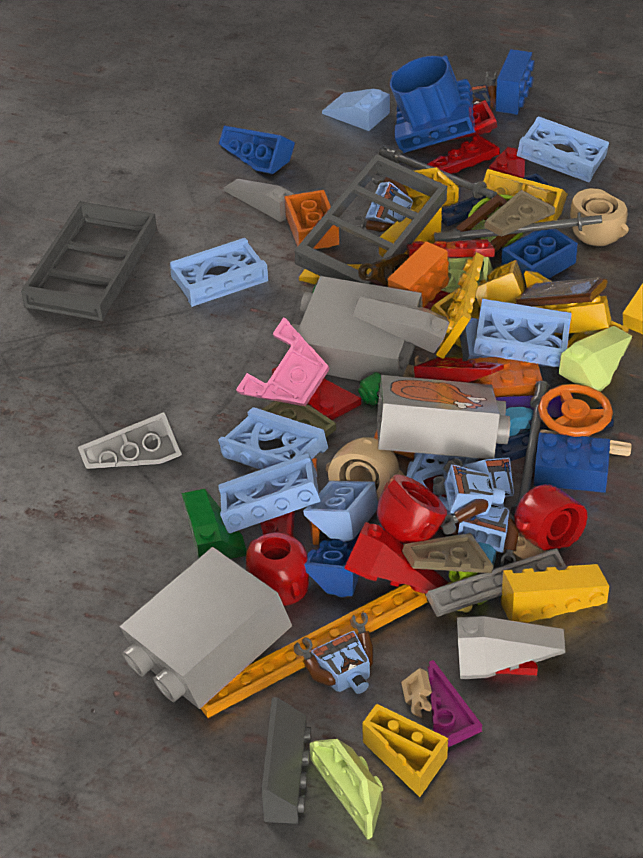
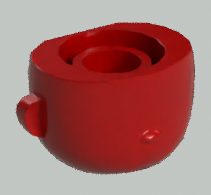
[377,474,447,544]
[514,484,588,550]
[246,532,309,606]

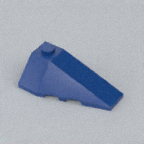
[219,126,295,174]
[304,529,362,597]

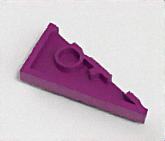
[427,660,482,747]

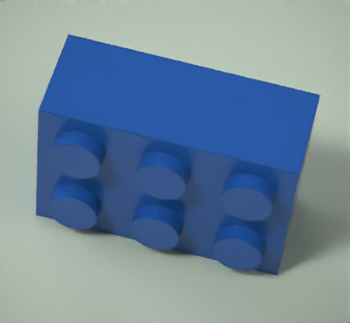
[496,49,535,115]
[501,229,578,287]
[534,432,610,493]

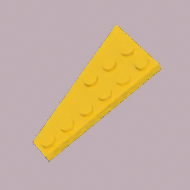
[436,252,484,359]

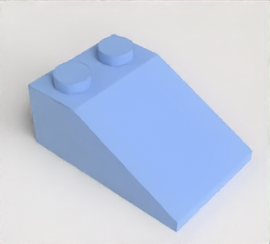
[322,88,390,131]

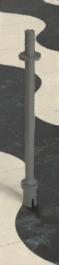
[379,145,497,199]
[434,212,602,242]
[510,381,550,523]

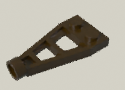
[358,254,409,287]

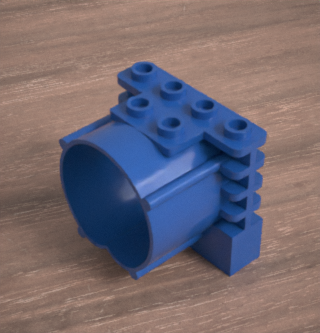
[390,55,475,153]

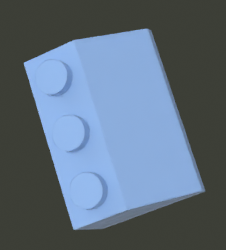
[303,481,378,541]

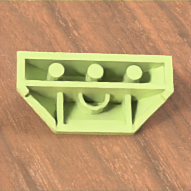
[310,739,383,839]

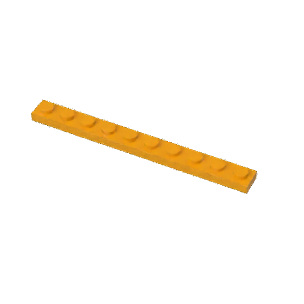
[200,584,427,718]

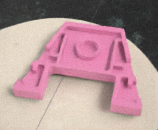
[236,317,330,406]

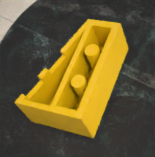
[379,196,442,257]
[475,260,526,308]
[362,704,448,797]

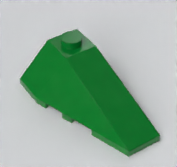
[181,489,247,559]

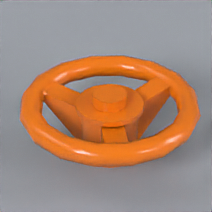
[538,384,613,437]

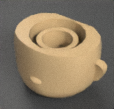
[570,188,629,246]
[326,437,404,500]

